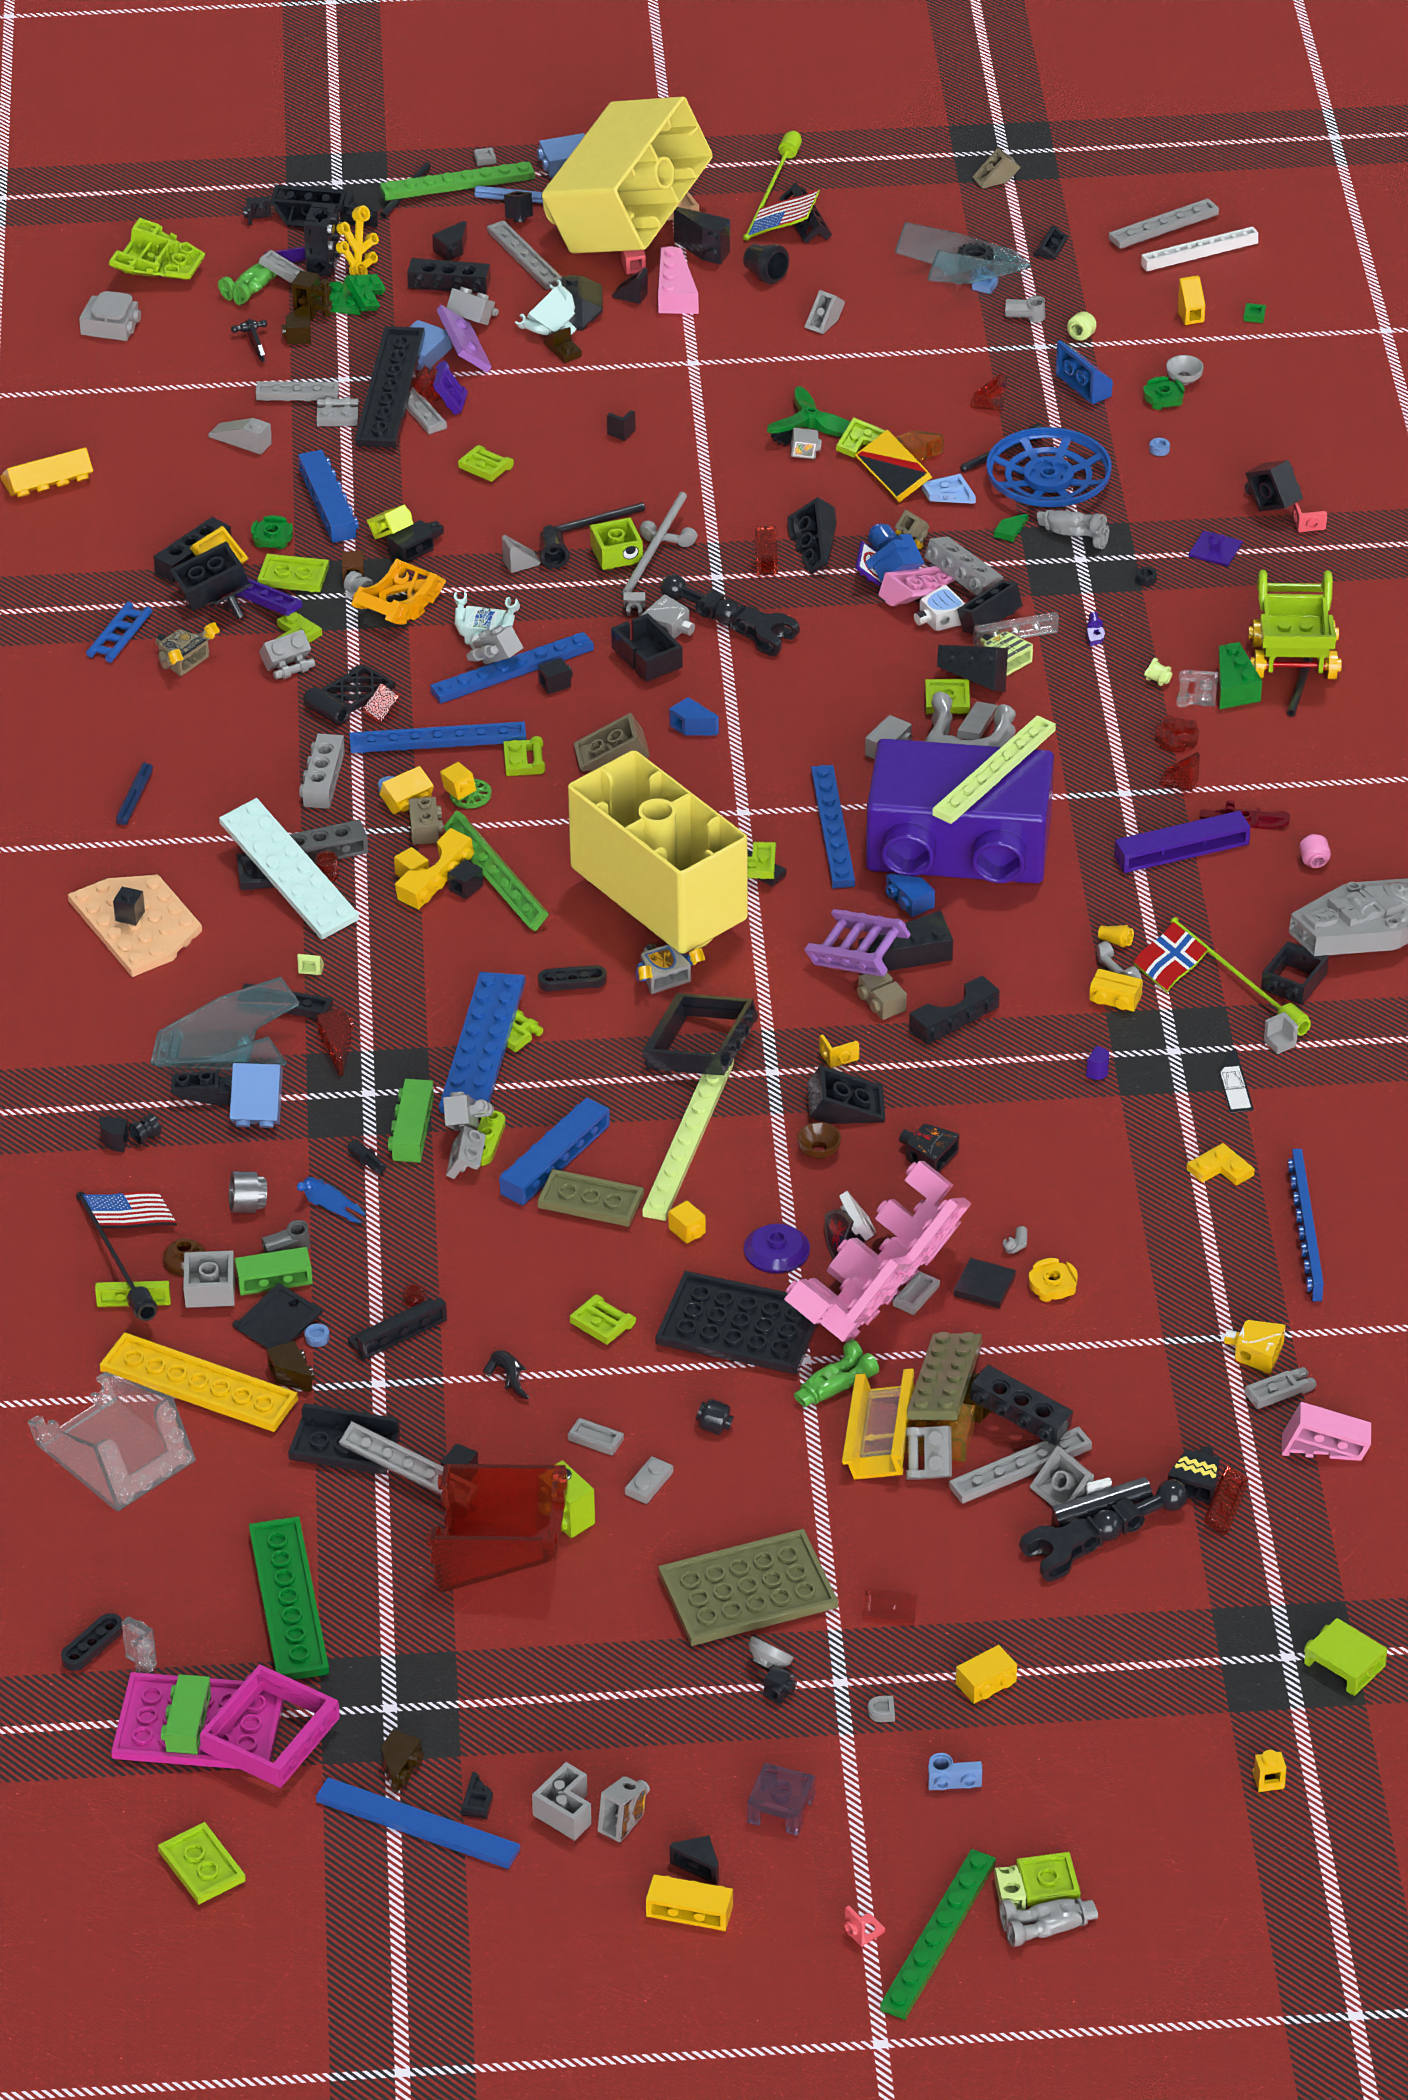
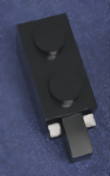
[387,520,444,563]

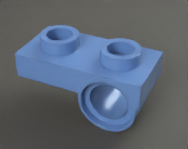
[928,1753,982,1790]

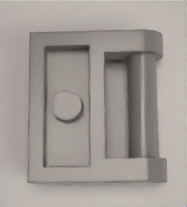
[905,1426,952,1480]

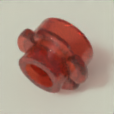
[402,1284,426,1306]

